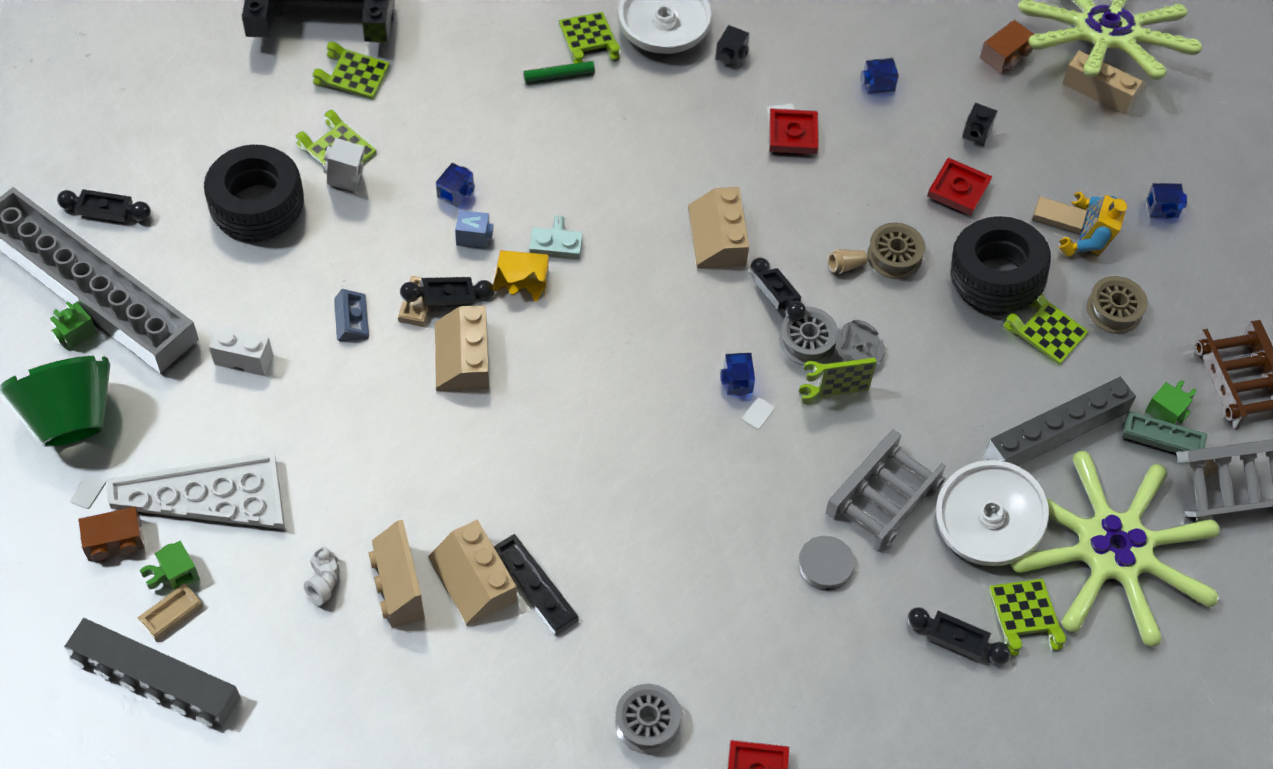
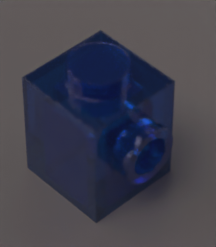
[860,58,899,94]
[436,162,475,208]
[1146,183,1187,219]
[720,353,755,396]

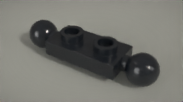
[57,189,151,222]
[750,257,806,321]
[400,277,494,306]
[907,607,1011,665]

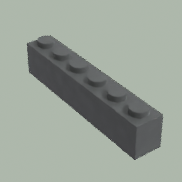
[984,376,1136,466]
[64,617,241,728]

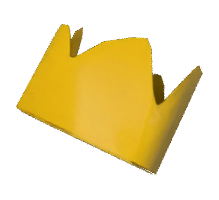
[493,250,549,302]

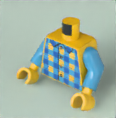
[1058,192,1127,257]

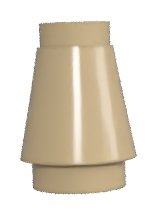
[828,249,868,274]

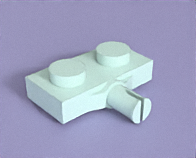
[529,215,582,259]

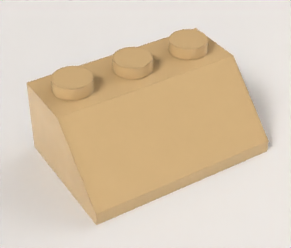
[1062,50,1146,114]
[688,187,749,268]
[435,305,489,391]
[428,519,517,626]
[368,520,425,628]

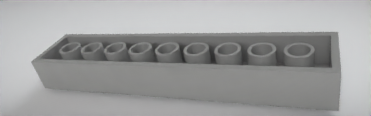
[0,187,199,373]

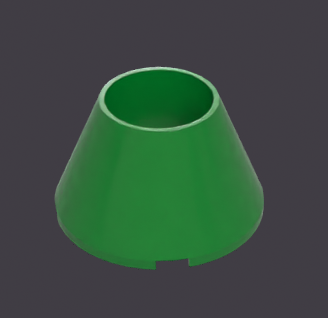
[0,356,111,447]

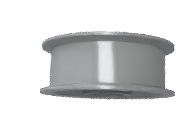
[779,307,838,365]
[615,684,681,754]

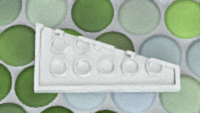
[107,453,284,529]

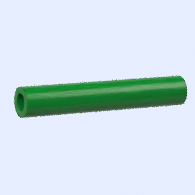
[523,61,595,83]

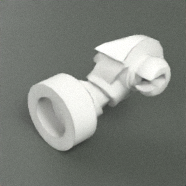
[304,547,339,606]

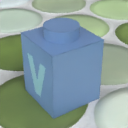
[455,210,494,248]

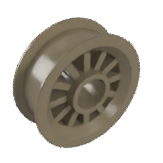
[867,223,925,279]
[1086,276,1148,334]

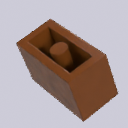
[980,20,1035,74]
[78,507,145,561]

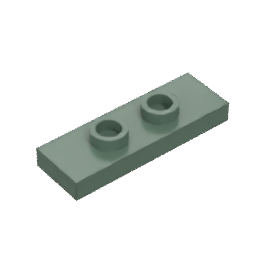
[1122,411,1207,453]

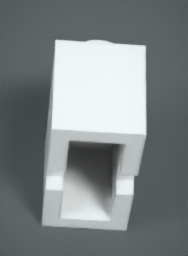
[324,138,365,192]
[209,326,273,376]

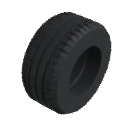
[204,144,304,240]
[951,216,1051,312]

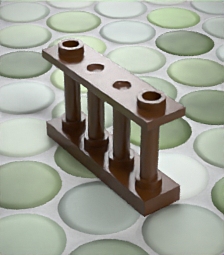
[1195,320,1273,430]

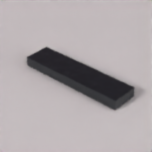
[493,533,579,636]

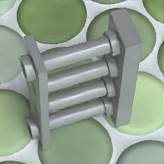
[825,429,946,551]
[1176,439,1273,521]

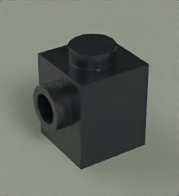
[715,25,750,67]
[962,102,998,146]

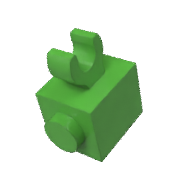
[50,302,97,350]
[1145,380,1196,425]
[139,540,200,591]

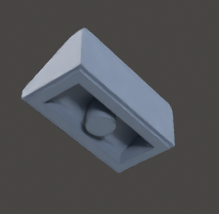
[334,289,369,341]

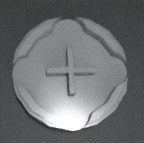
[836,320,884,365]
[798,536,854,589]

